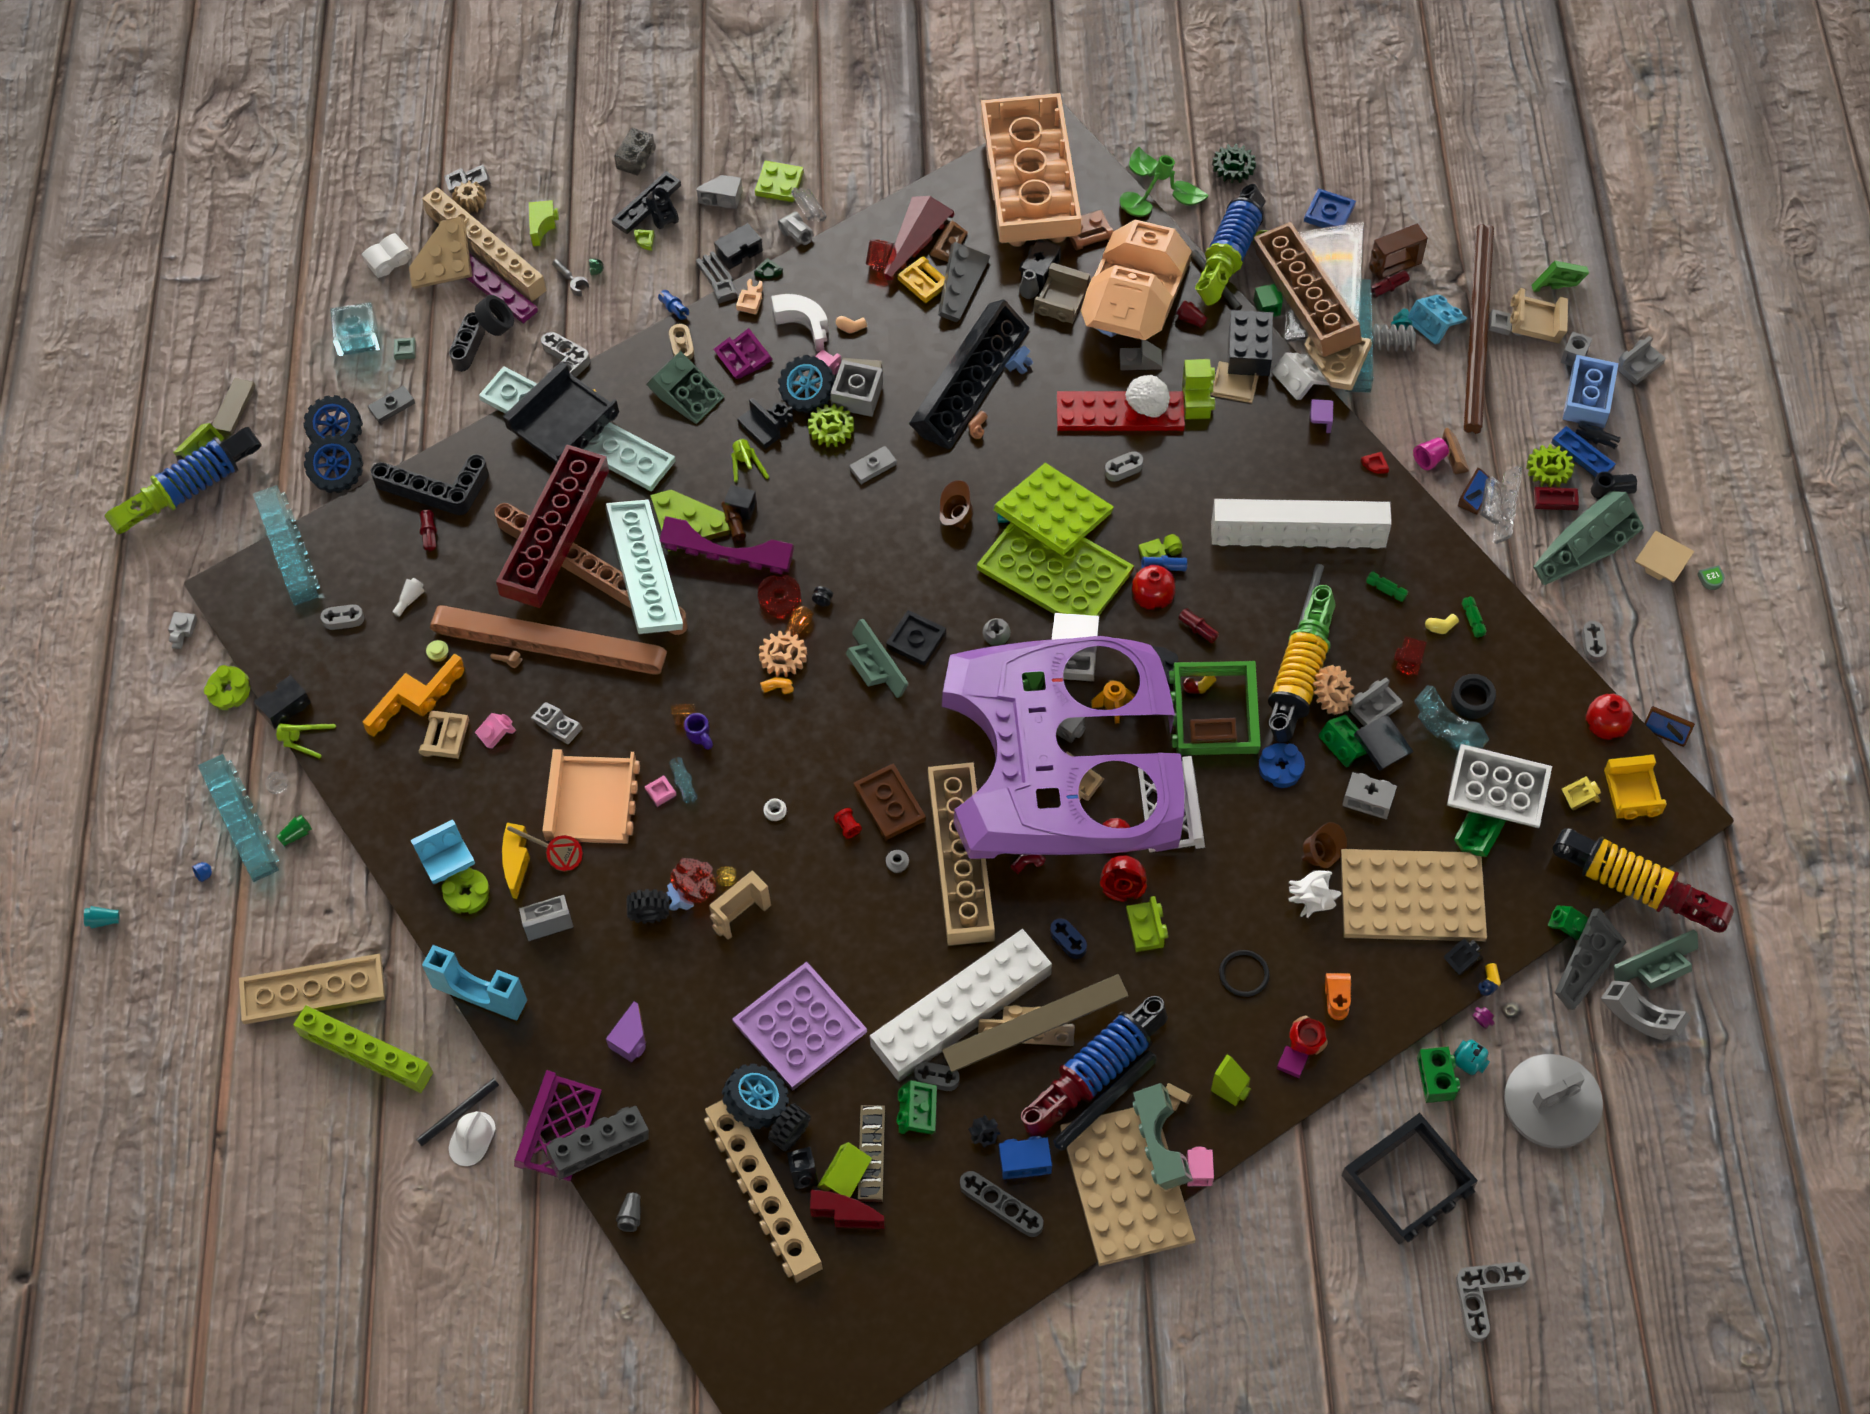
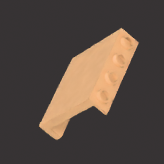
[543,749,640,844]

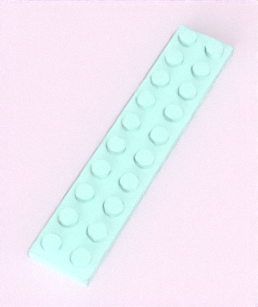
[479,366,676,491]

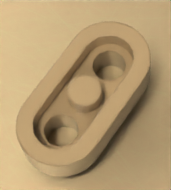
[669,324,694,360]

